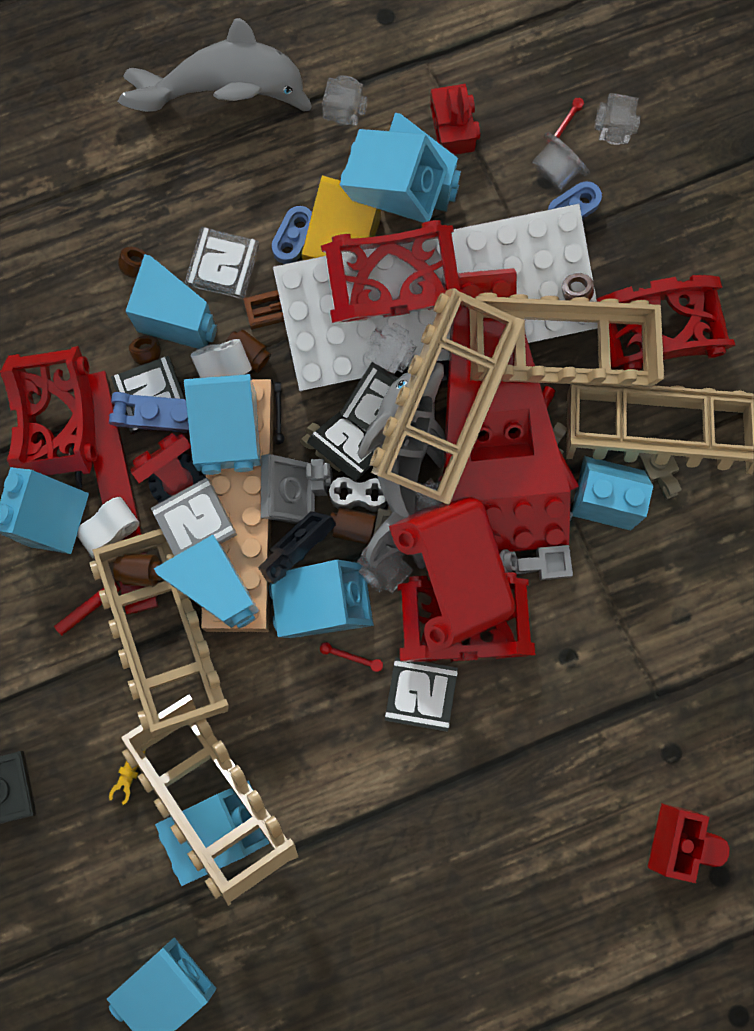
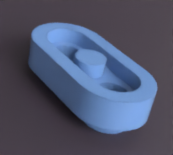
[548,181,602,219]
[272,206,312,264]

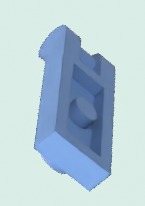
[109,392,189,433]

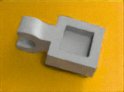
[306,459,333,496]
[515,545,573,580]

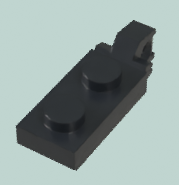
[258,511,336,584]

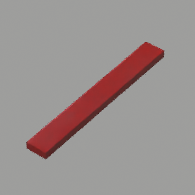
[88,371,159,615]

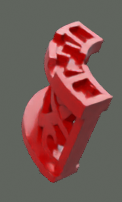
[321,220,465,323]
[596,275,736,371]
[0,346,97,475]
[397,572,535,662]

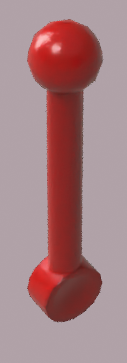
[547,98,584,148]
[319,642,383,672]

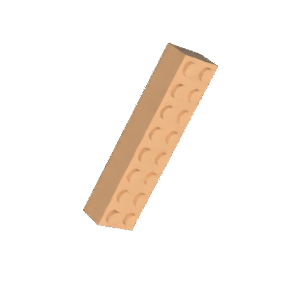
[201,379,274,632]

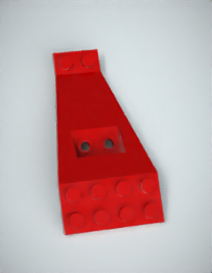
[442,268,571,553]

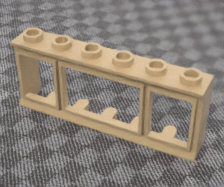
[370,288,526,505]
[468,293,664,387]
[566,384,754,474]
[89,529,228,738]
[121,695,298,906]

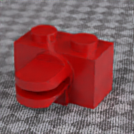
[430,84,480,155]
[647,803,730,883]

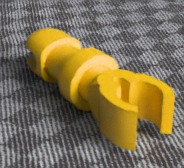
[109,750,146,805]

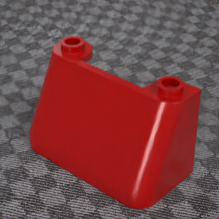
[389,497,515,652]

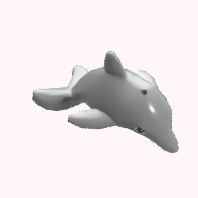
[117,18,312,112]
[357,363,445,569]

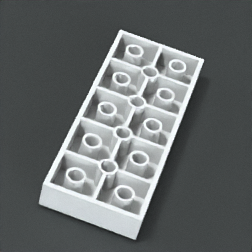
[273,204,597,391]

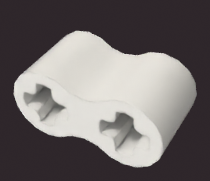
[191,339,252,378]
[329,477,388,512]
[77,497,139,559]

